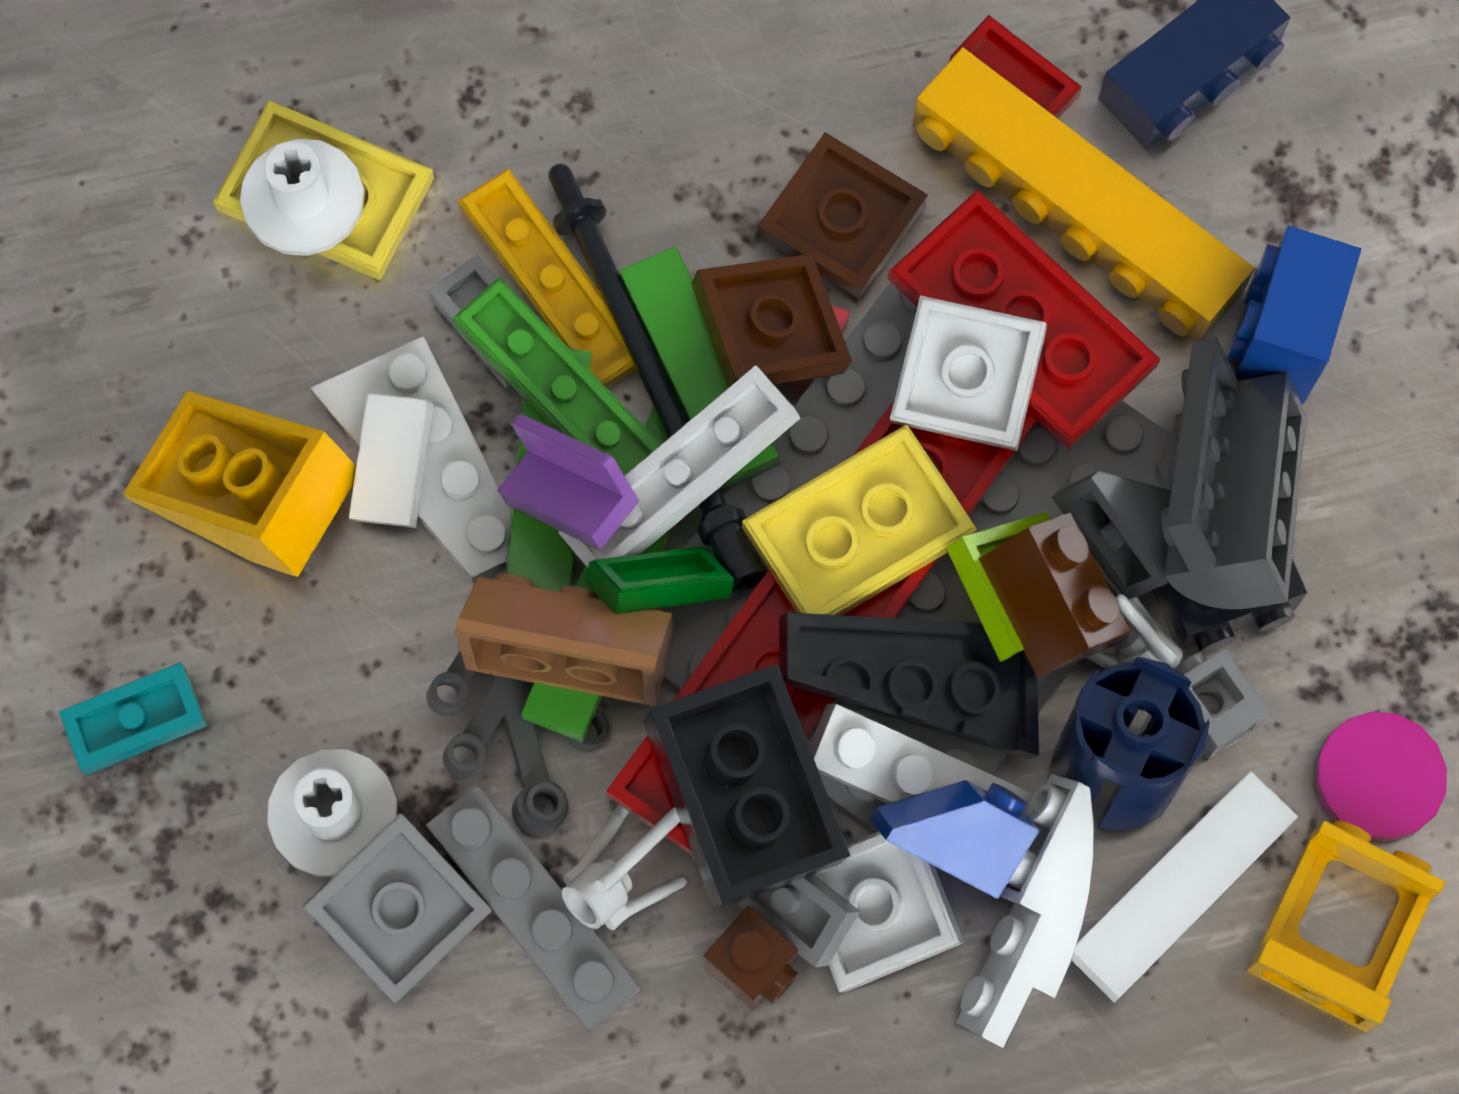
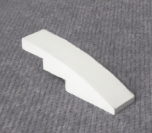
[1071,771,1299,1003]

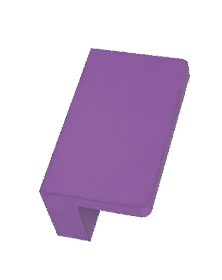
[497,414,639,551]

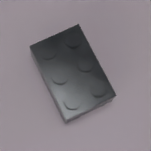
[644,664,851,911]

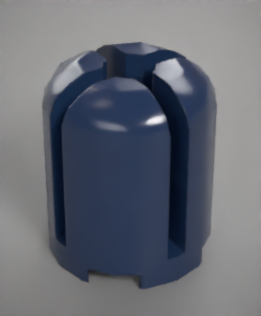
[1050,657,1210,831]

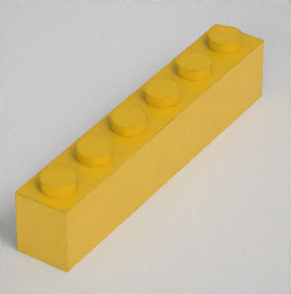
[912,47,1255,341]

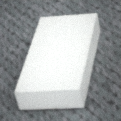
[349,393,434,528]

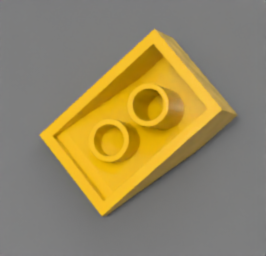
[123,390,356,577]

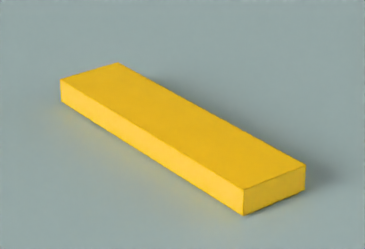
[458,168,637,389]

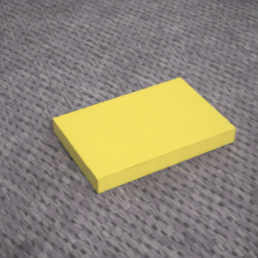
[213,100,434,281]
[742,424,977,615]

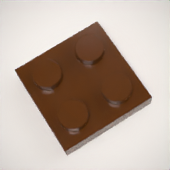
[757,132,928,299]
[691,254,852,388]

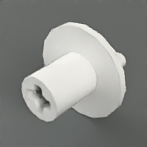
[240,139,365,256]
[267,749,398,878]

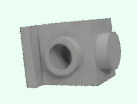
[1176,649,1271,761]

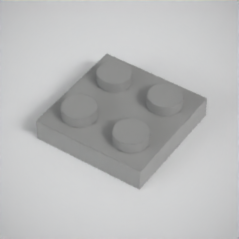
[302,813,492,1004]

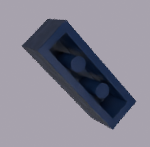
[1098,0,1291,150]

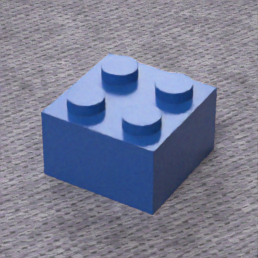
[1227,226,1362,405]

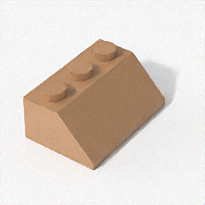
[455,574,673,707]

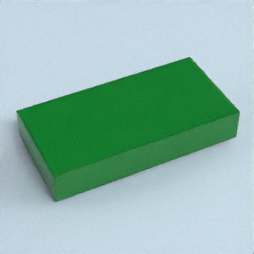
[586,546,734,614]

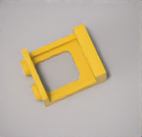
[1246,820,1446,1033]

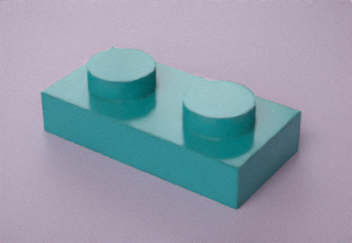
[58,662,208,776]

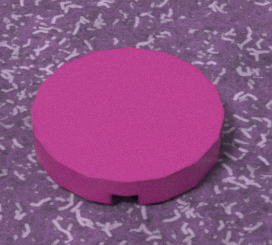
[1314,712,1447,843]

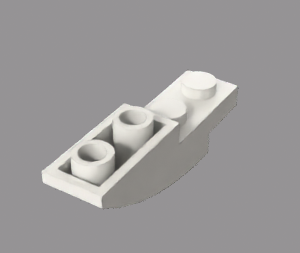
[956,774,1093,1048]

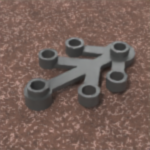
[426,651,609,837]

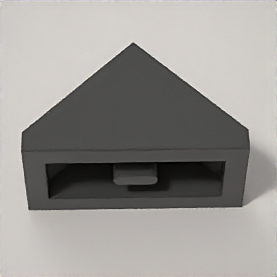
[1052,471,1171,600]

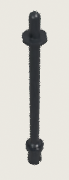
[548,163,767,593]

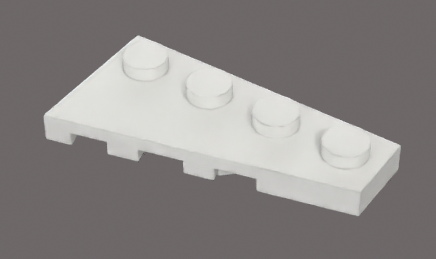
[310,336,511,584]

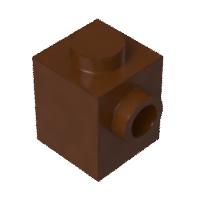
[703,906,799,1011]

